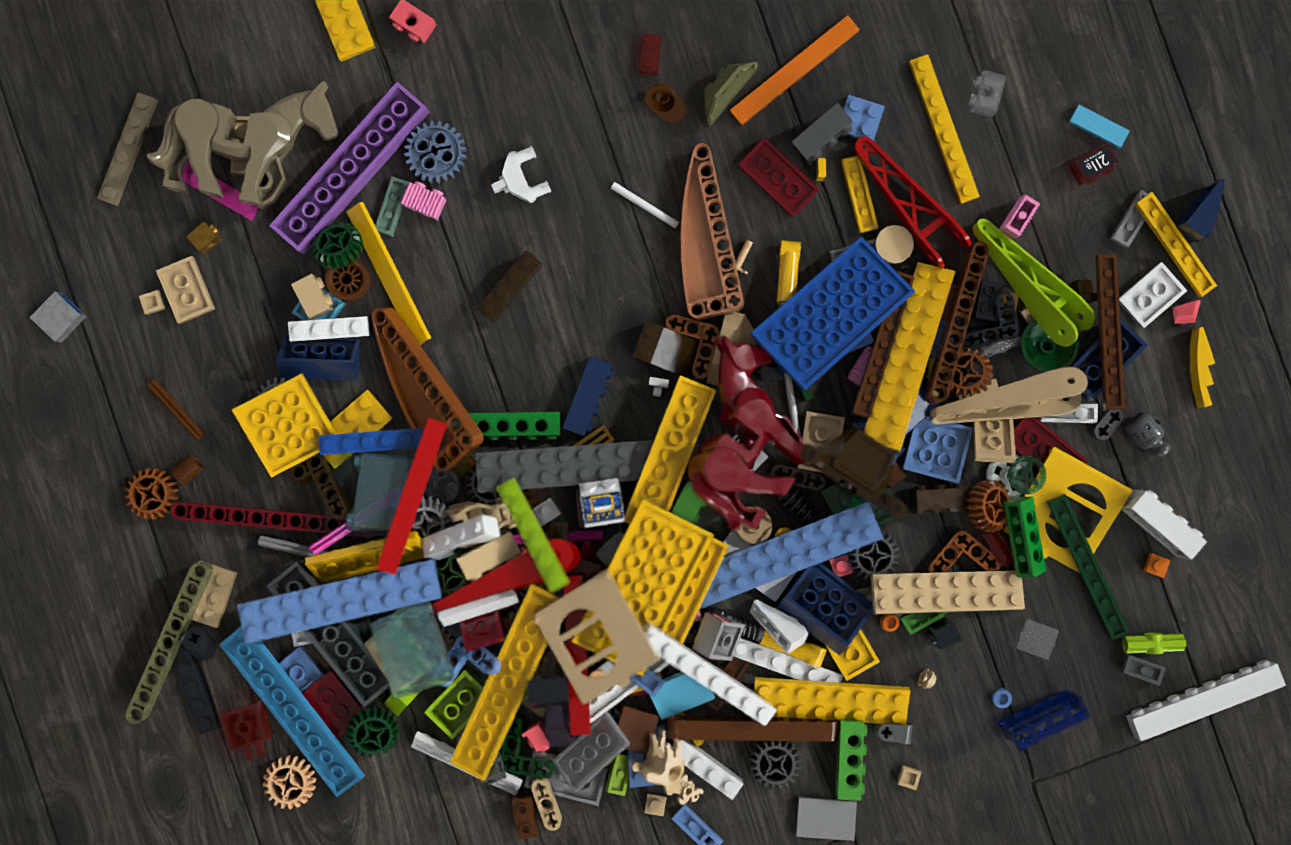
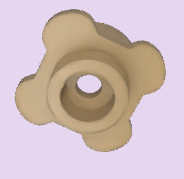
[918,668,936,689]

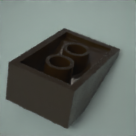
[632,321,699,378]

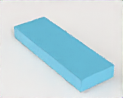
[1068,105,1130,149]

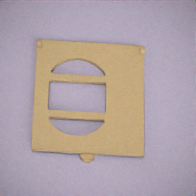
[533,570,659,705]

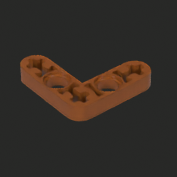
[666,315,720,379]
[927,530,1001,573]

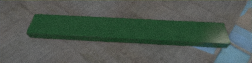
[1047,494,1130,640]

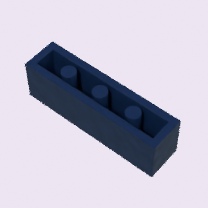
[563,356,614,436]

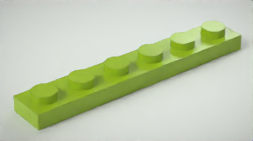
[496,478,569,592]

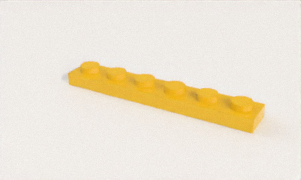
[1134,192,1217,297]

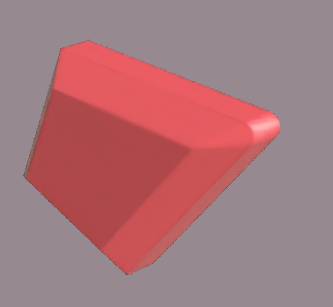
[1172,300,1201,325]

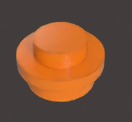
[880,614,899,632]

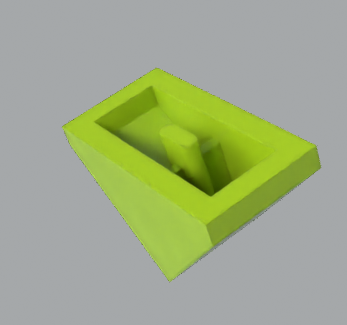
[384,681,424,716]

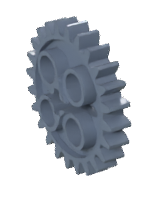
[404,121,467,184]

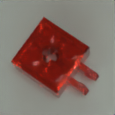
[219,700,273,761]

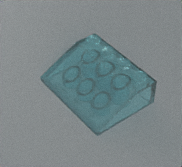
[370,601,455,699]

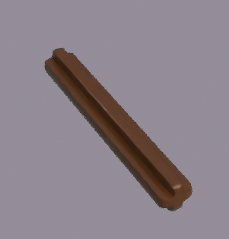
[147,379,204,440]

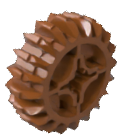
[940,348,994,399]
[124,468,179,520]
[966,480,1011,532]

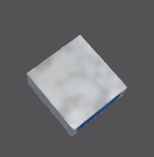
[30,291,87,343]

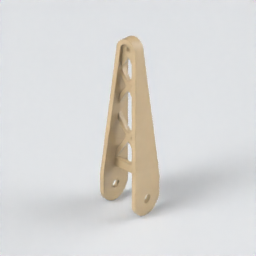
[929,367,1088,424]

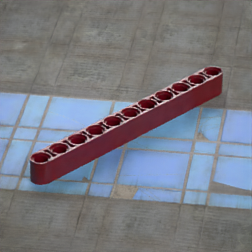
[170,502,384,537]

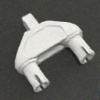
[491,146,551,203]

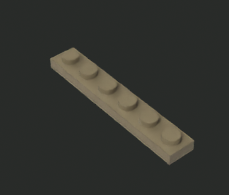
[97,92,158,206]

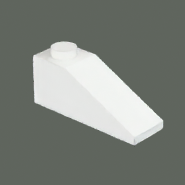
[750,600,809,654]

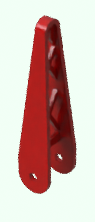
[854,137,972,269]
[430,539,580,615]

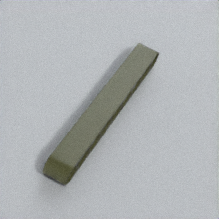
[126,561,213,724]

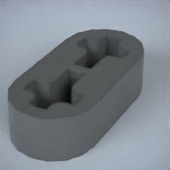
[1091,410,1124,440]

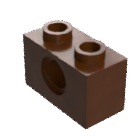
[512,792,539,839]

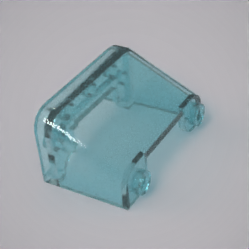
[346,452,412,536]

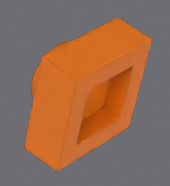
[1143,553,1171,578]

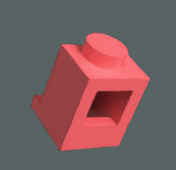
[521,720,552,753]

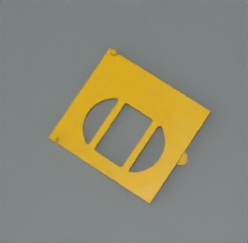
[1003,447,1132,573]

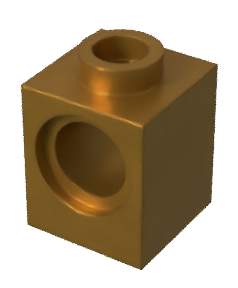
[187,222,222,254]

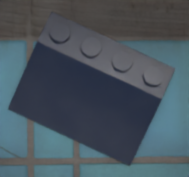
[777,563,873,655]

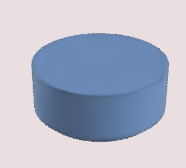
[992,688,1012,708]

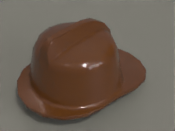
[644,83,686,123]

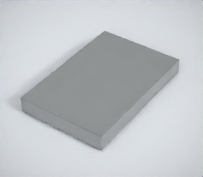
[796,796,857,841]

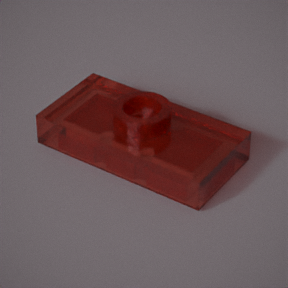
[982,530,1014,567]

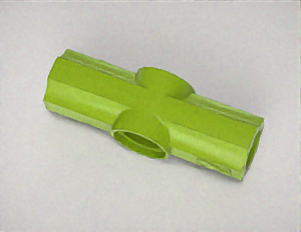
[1122,633,1186,654]

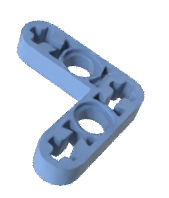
[434,636,501,687]

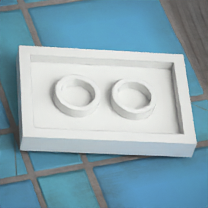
[1119,262,1187,329]

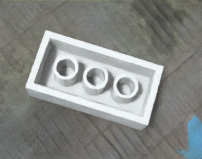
[1121,490,1207,560]

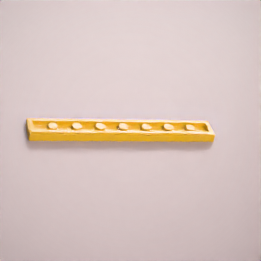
[346,202,431,345]

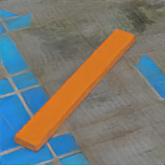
[730,15,860,126]

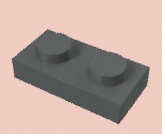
[1121,654,1166,686]

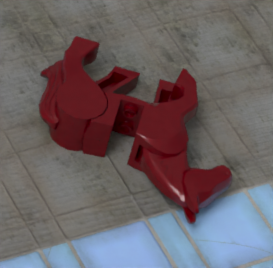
[688,336,806,531]

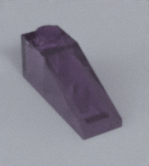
[545,705,579,747]

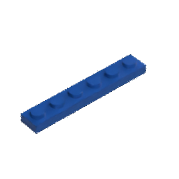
[318,428,424,455]

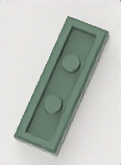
[375,176,409,237]

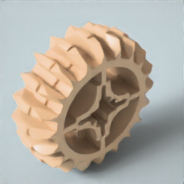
[263,755,316,809]

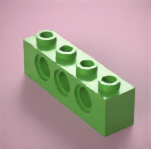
[835,719,867,801]

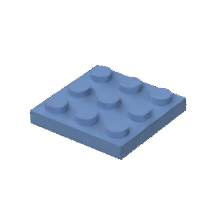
[902,416,973,484]

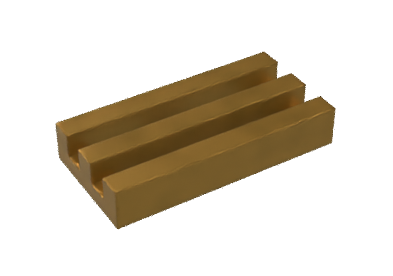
[573,425,614,446]

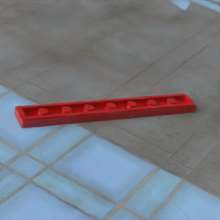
[376,418,447,575]
[563,575,591,735]

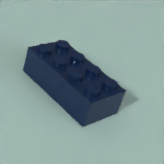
[1067,318,1148,401]

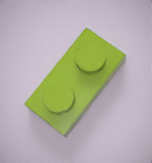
[605,754,628,796]

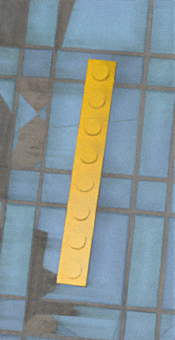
[909,54,980,204]

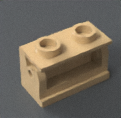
[291,274,334,320]

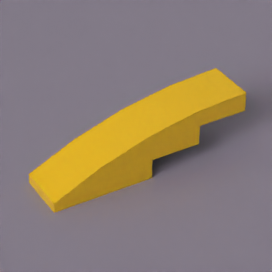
[1190,327,1215,408]

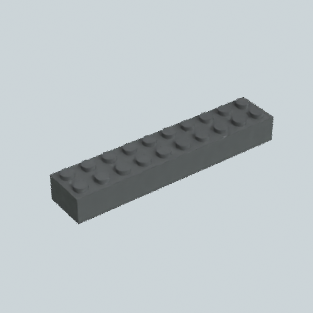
[475,440,654,493]

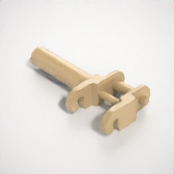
[724,240,753,287]

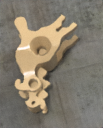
[444,497,516,548]
[630,728,703,805]

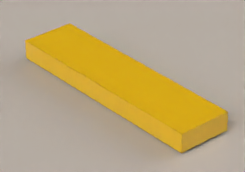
[841,156,878,234]

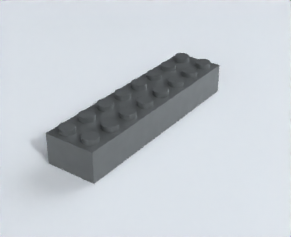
[266,560,391,707]

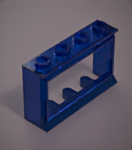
[998,689,1091,751]

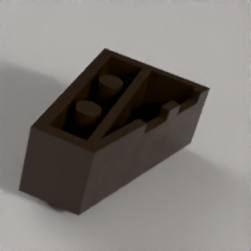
[909,483,971,514]

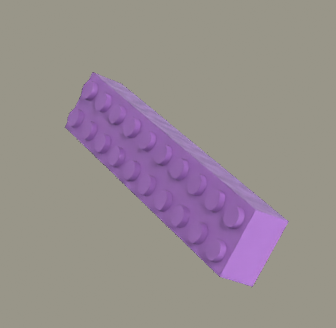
[269,82,430,254]

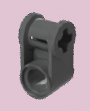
[874,722,913,744]

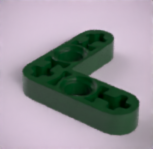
[501,715,556,778]

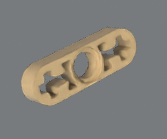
[531,777,562,831]

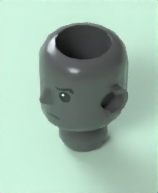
[1124,412,1171,458]

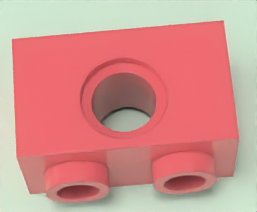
[389,0,436,44]

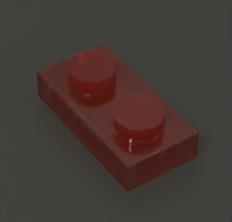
[639,33,662,75]

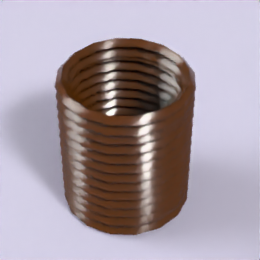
[171,454,204,485]

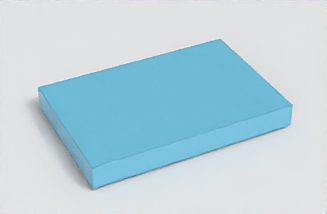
[650,671,715,720]

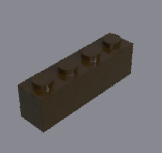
[477,250,543,323]

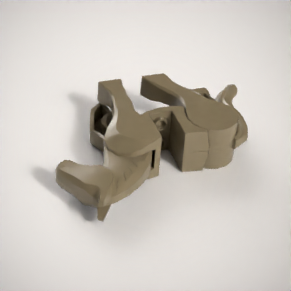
[147,81,338,210]

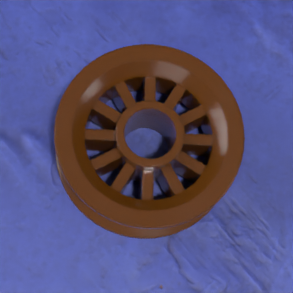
[325,259,371,301]

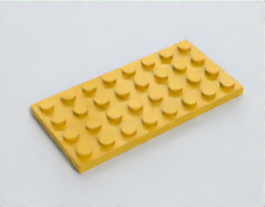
[572,499,713,676]

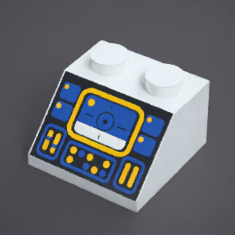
[579,478,625,527]

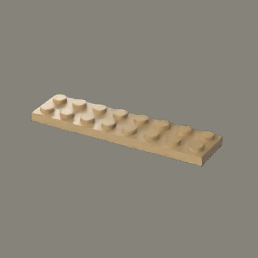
[871,571,1025,614]

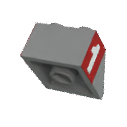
[692,612,745,661]

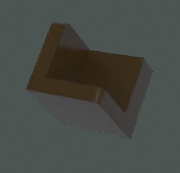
[1071,280,1097,303]

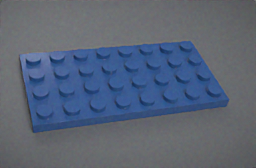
[750,237,915,391]

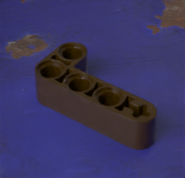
[289,454,353,523]

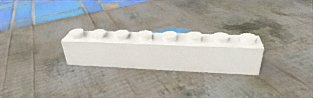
[642,620,776,726]
[1126,660,1286,741]

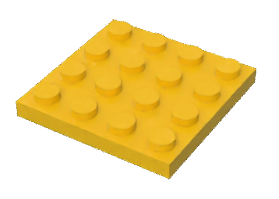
[232,373,337,477]

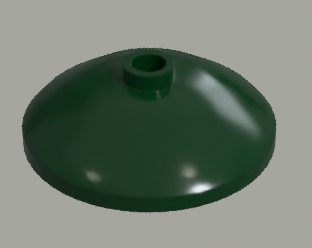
[1020,320,1079,373]

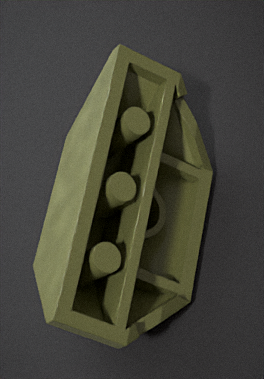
[704,62,759,128]

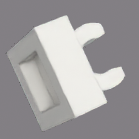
[649,377,669,397]

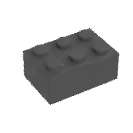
[792,103,854,162]

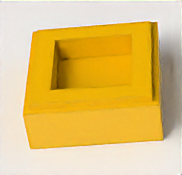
[816,158,826,181]

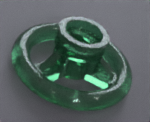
[1008,456,1047,494]

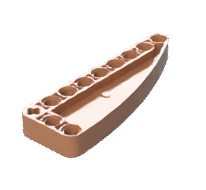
[681,143,744,320]

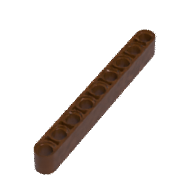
[925,241,989,405]
[667,715,838,741]

